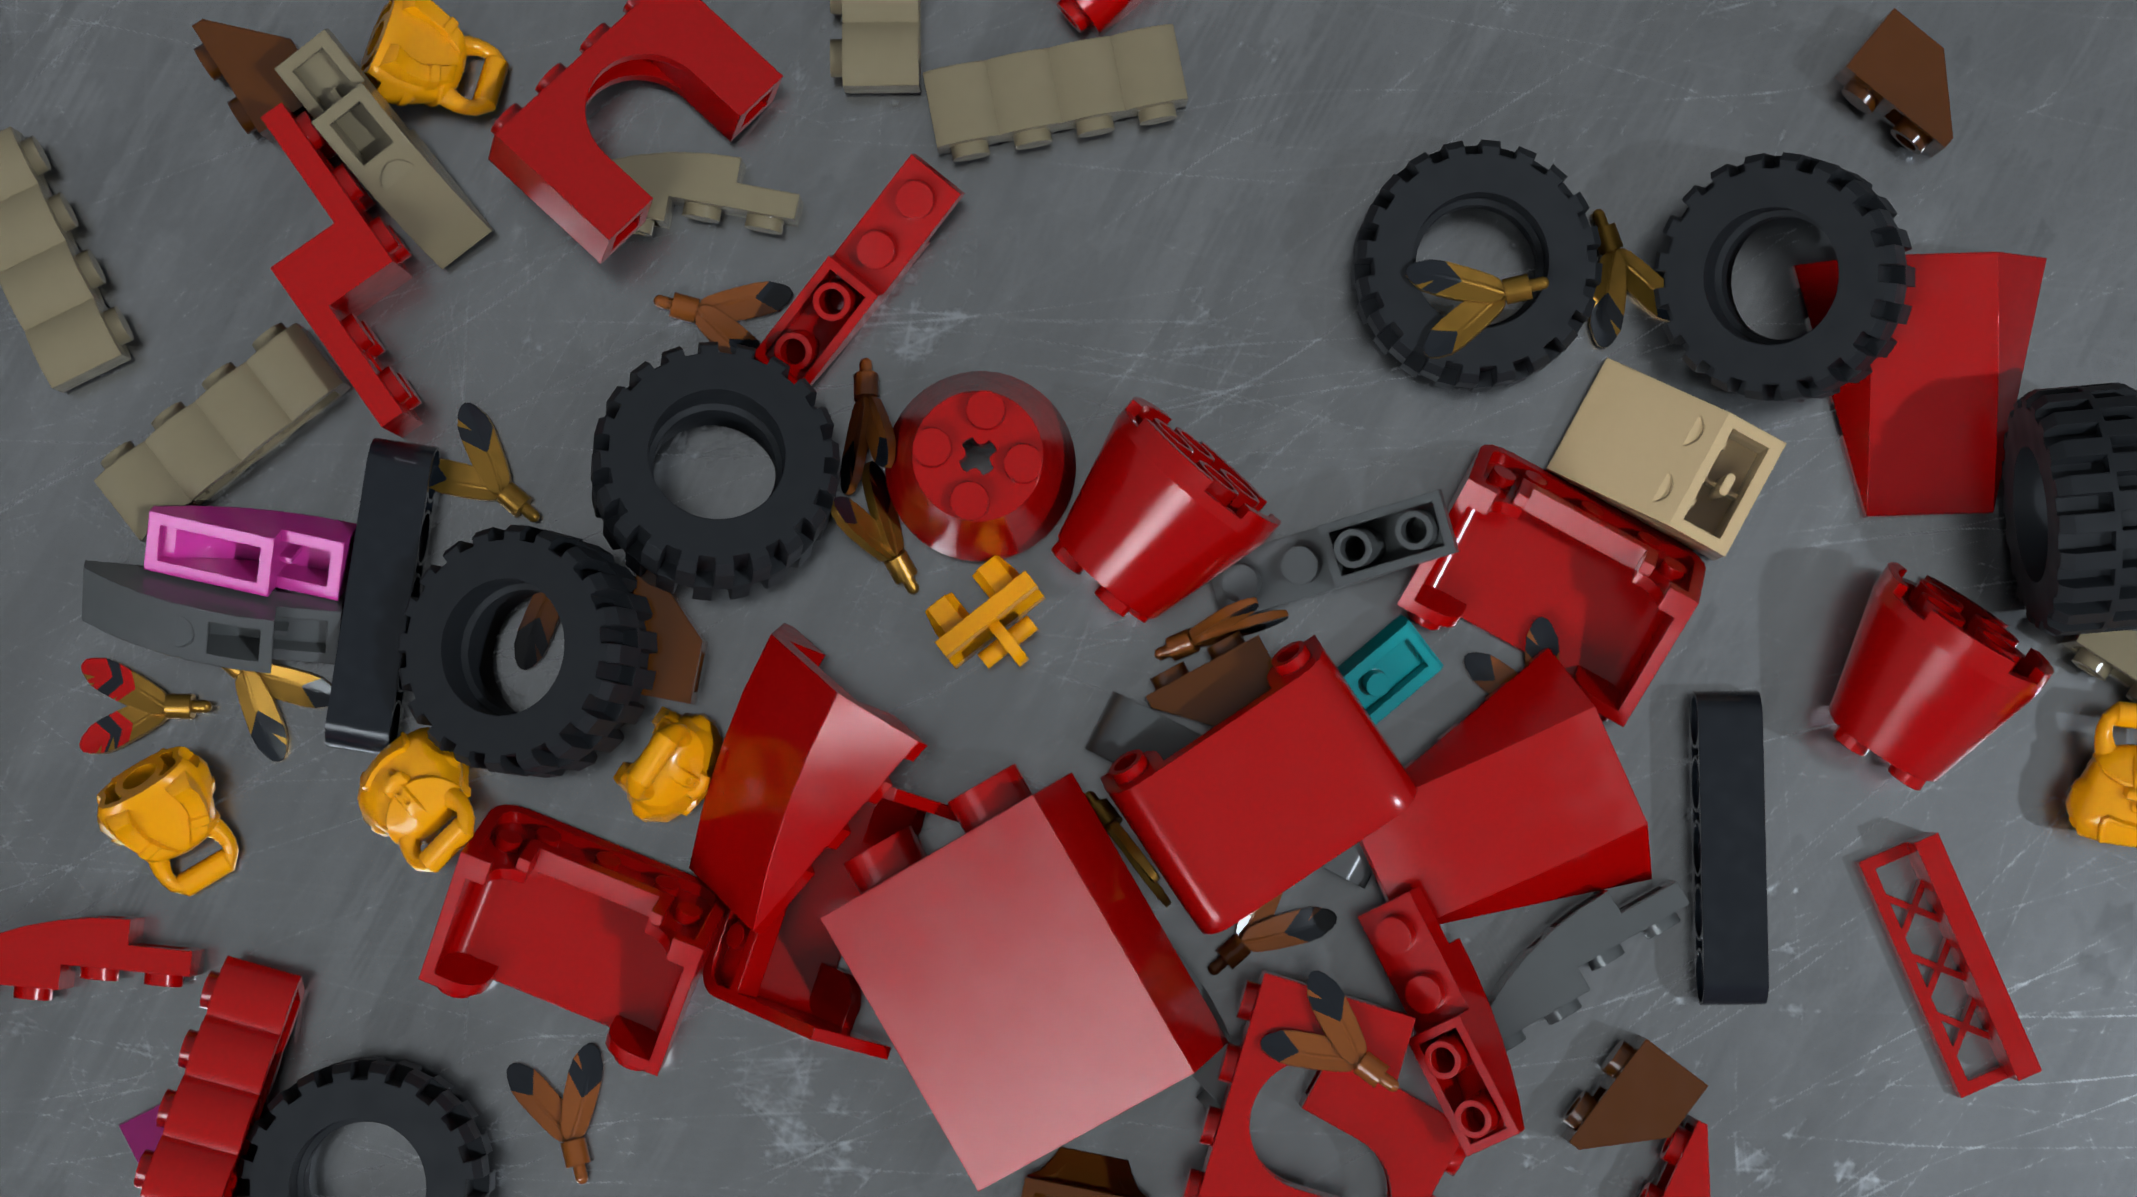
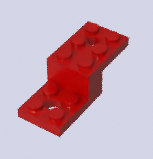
[260,102,423,438]

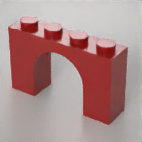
[488,0,783,264]
[1181,970,1416,1197]
[1298,1069,1466,1197]

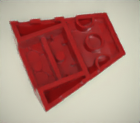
[1792,252,2047,517]
[689,623,928,934]
[1360,648,1652,924]

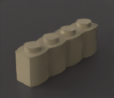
[830,0,921,93]
[923,24,1188,162]
[0,126,134,393]
[94,323,351,542]

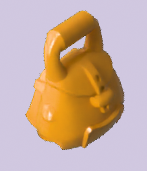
[360,0,509,116]
[2065,701,2137,847]
[613,706,723,822]
[357,727,475,873]
[96,746,239,896]

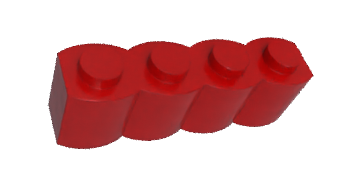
[134,956,305,1197]

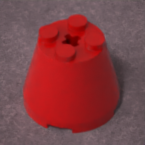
[885,371,1076,562]
[1051,397,1281,623]
[1829,562,2054,791]

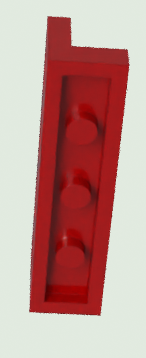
[1855,832,2042,1098]

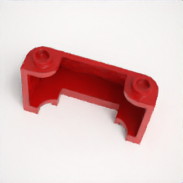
[1397,445,1706,727]
[1100,635,1417,934]
[419,804,728,1076]

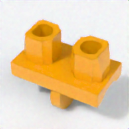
[925,555,1046,669]

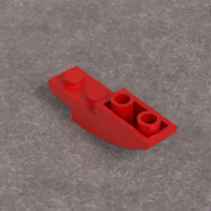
[755,154,965,386]
[1358,886,1525,1157]
[0,916,206,1001]

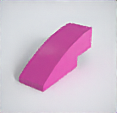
[144,506,357,601]

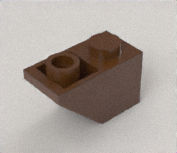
[1834,8,1953,157]
[192,19,313,143]
[631,570,708,705]
[1144,631,1272,727]
[1561,1035,1708,1150]

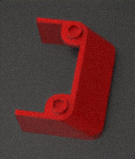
[703,785,958,1060]

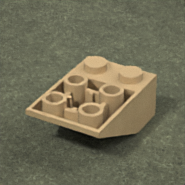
[1546,357,1787,561]

